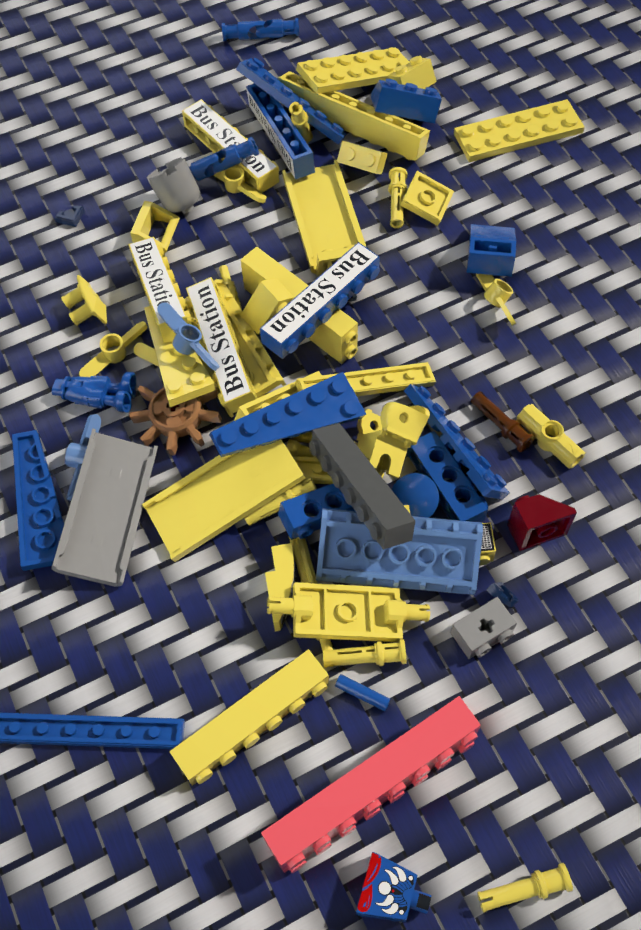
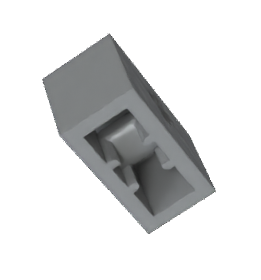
[450,597,517,659]

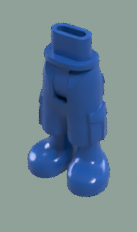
[52,372,137,413]

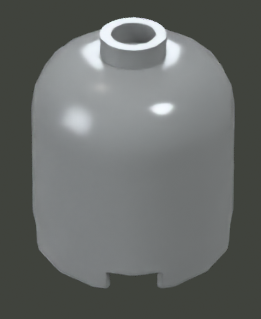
[146,157,200,214]

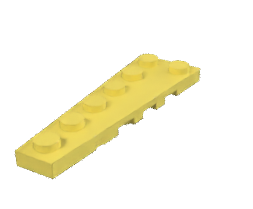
[144,306,216,407]

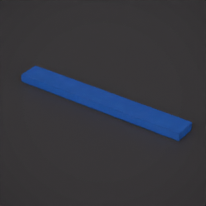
[0,713,185,749]

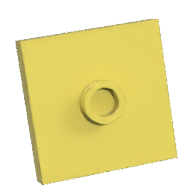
[400,171,454,226]

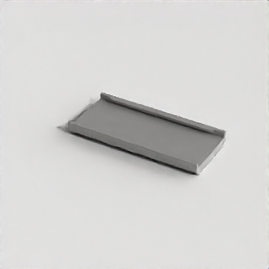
[52,428,158,587]

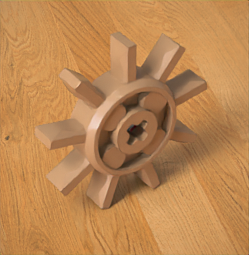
[129,386,222,455]

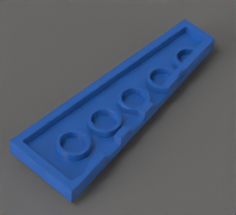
[236,58,347,145]
[209,372,366,457]
[404,384,510,500]
[12,430,64,571]

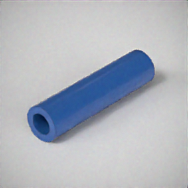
[335,674,391,712]

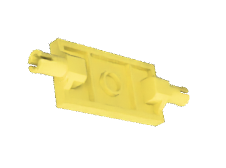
[267,582,430,642]

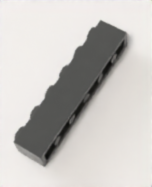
[309,423,415,550]

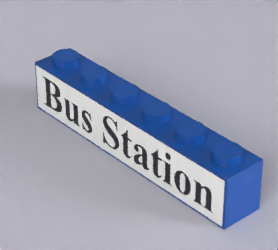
[246,83,315,179]
[260,242,380,359]

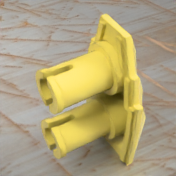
[61,275,107,326]

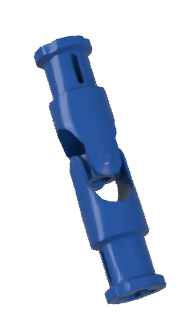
[222,18,299,41]
[189,137,259,181]

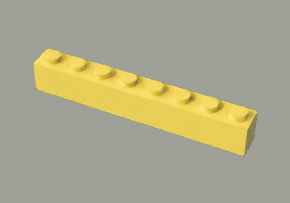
[278,71,430,161]

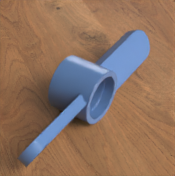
[157,302,219,371]
[65,414,101,501]

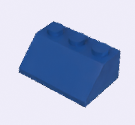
[371,79,442,124]

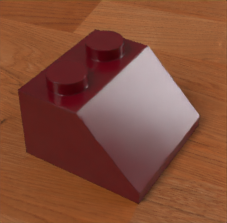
[507,494,577,551]

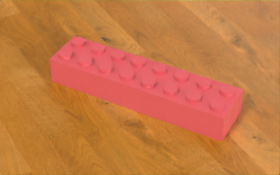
[261,696,481,873]

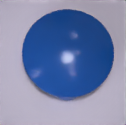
[391,473,441,518]

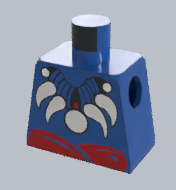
[356,852,432,922]

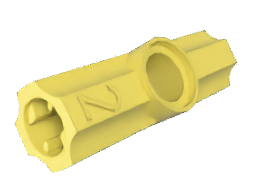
[516,404,586,469]

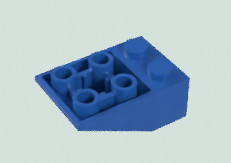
[467,224,516,277]

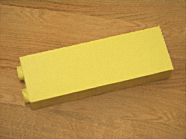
[240,247,358,364]

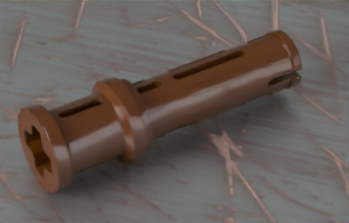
[471,391,535,453]

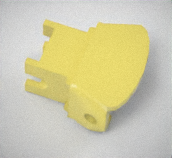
[357,402,430,478]

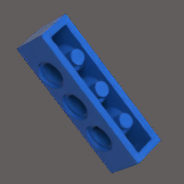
[407,431,488,522]
[278,484,355,540]

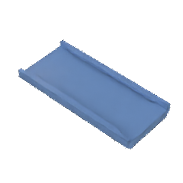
[316,508,483,595]

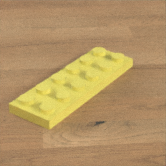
[296,47,410,94]
[454,99,585,162]

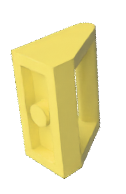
[130,201,180,253]

